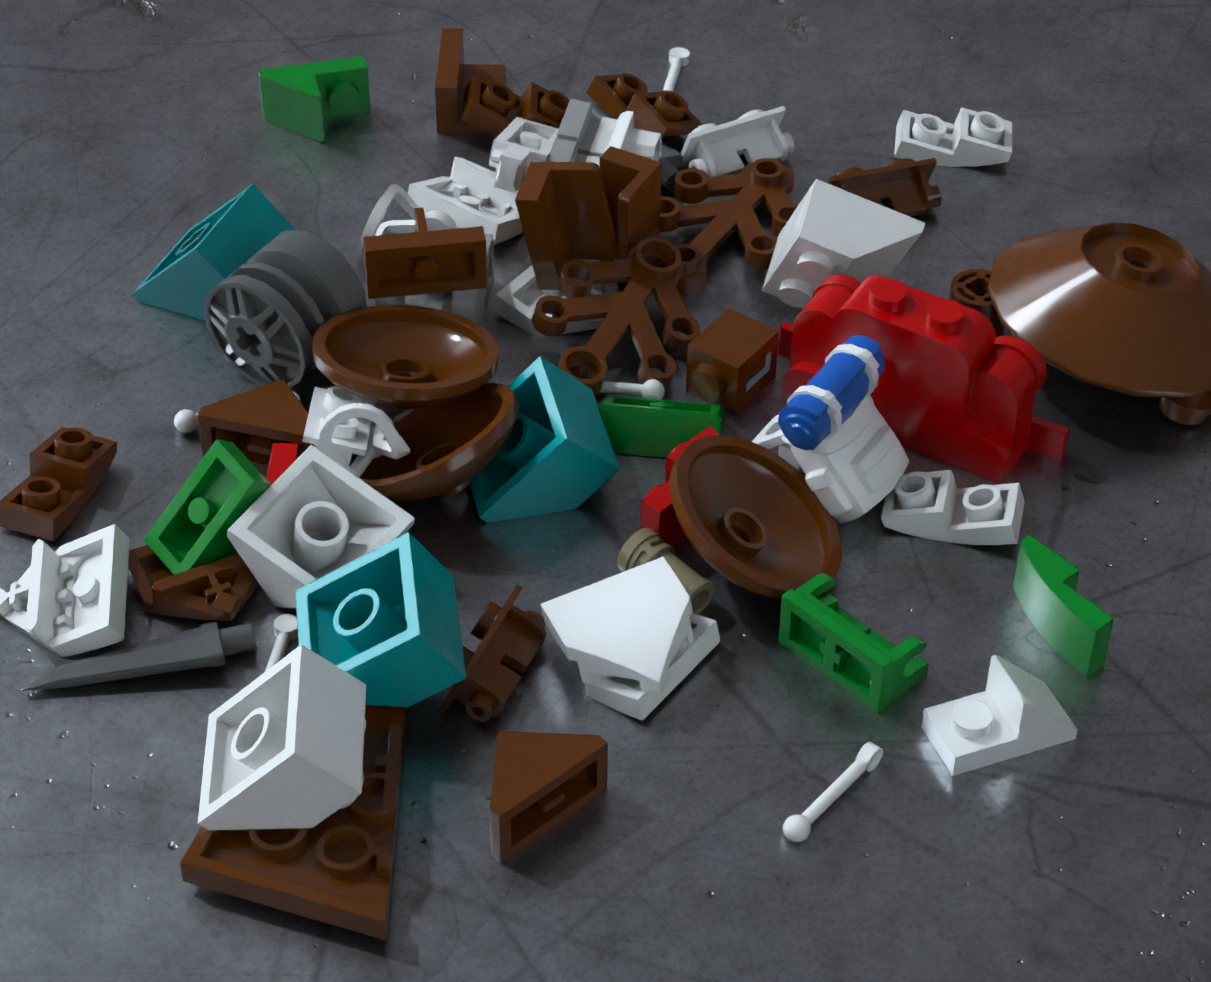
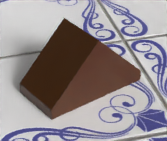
[197,379,314,474]
[490,731,608,864]

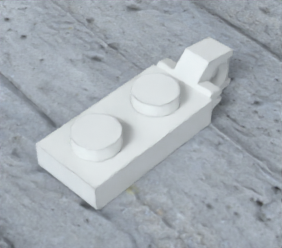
[489,117,559,193]

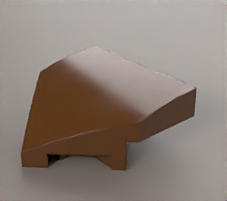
[127,545,259,621]

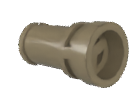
[617,527,715,615]

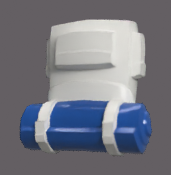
[752,335,910,524]

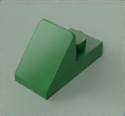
[258,56,371,142]
[144,439,270,575]

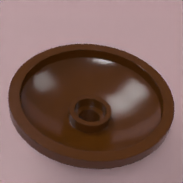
[312,305,499,409]
[349,383,519,501]
[670,435,842,599]

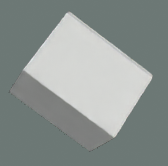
[227,445,415,609]

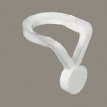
[356,184,457,260]
[318,403,410,478]

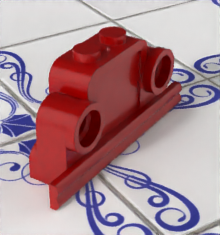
[777,275,1070,484]

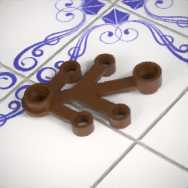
[660,158,798,296]
[532,237,700,396]

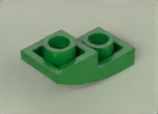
[1013,535,1114,677]

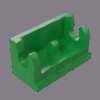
[778,573,929,714]

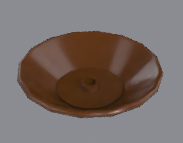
[987,222,1211,398]

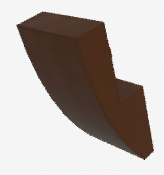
[586,73,703,136]
[462,74,570,135]
[0,427,117,542]

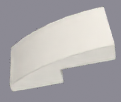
[894,107,1012,167]
[881,470,1025,545]

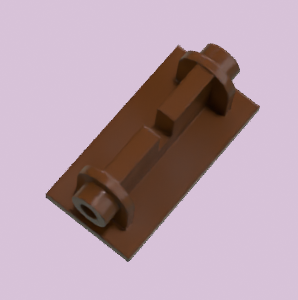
[828,158,942,217]
[438,585,546,722]

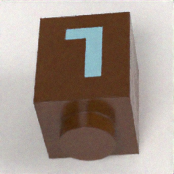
[686,308,779,414]

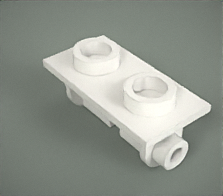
[679,106,795,178]
[302,386,374,464]

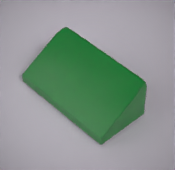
[598,395,724,458]

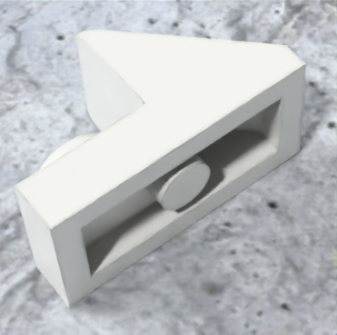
[921,655,1077,776]

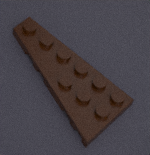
[180,705,407,940]

